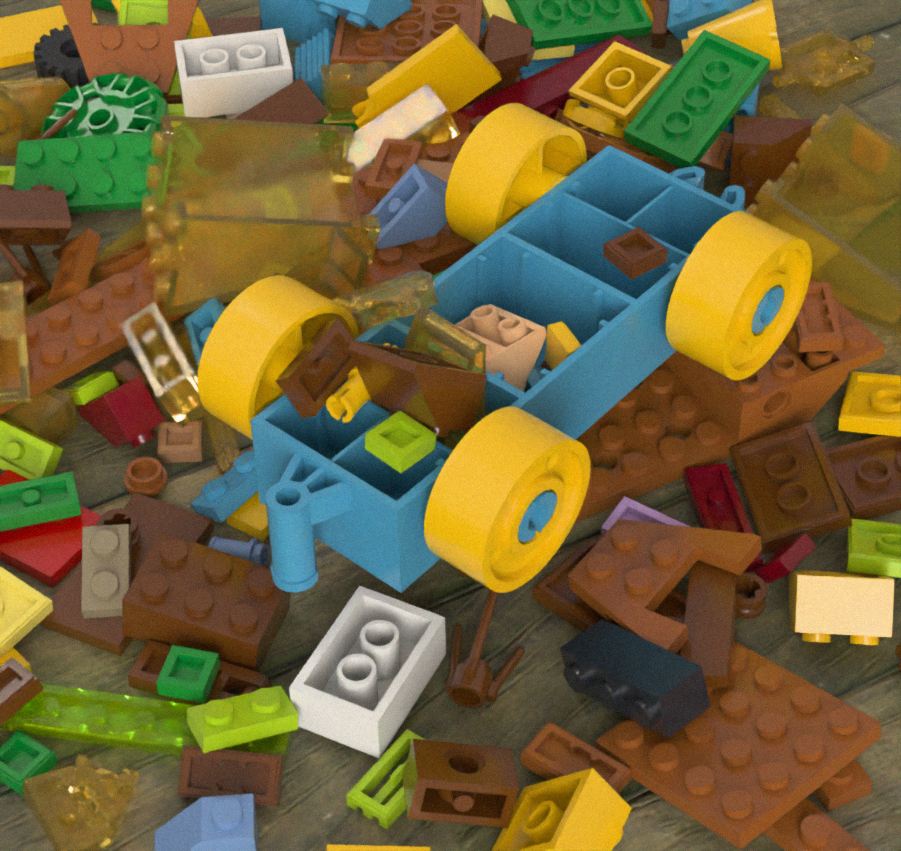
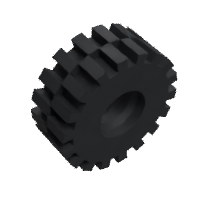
[33,23,100,100]

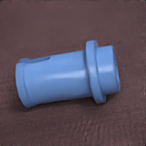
[208,536,269,567]

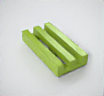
[346,729,426,829]

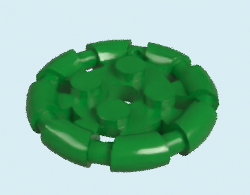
[40,73,169,139]

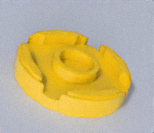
[562,99,631,139]

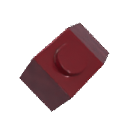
[77,376,165,448]

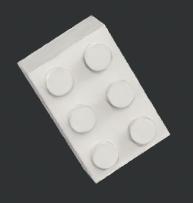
[174,28,293,119]
[289,586,446,759]

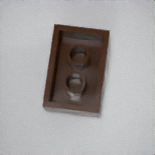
[122,531,291,672]

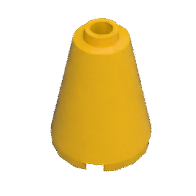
[681,0,782,71]

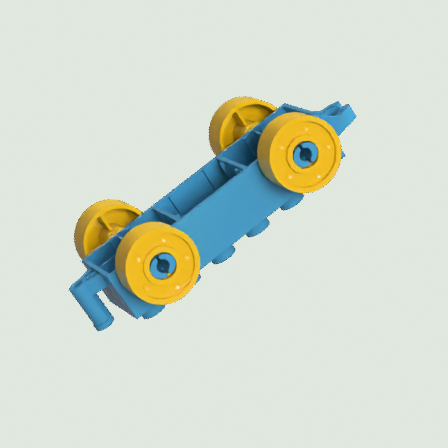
[197,103,812,593]

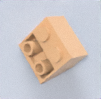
[432,304,547,391]

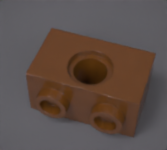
[403,739,519,828]

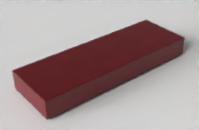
[683,463,763,573]

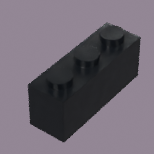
[560,619,711,738]

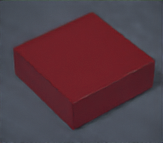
[754,533,816,584]

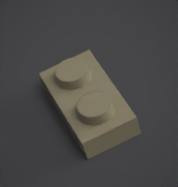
[81,524,131,619]

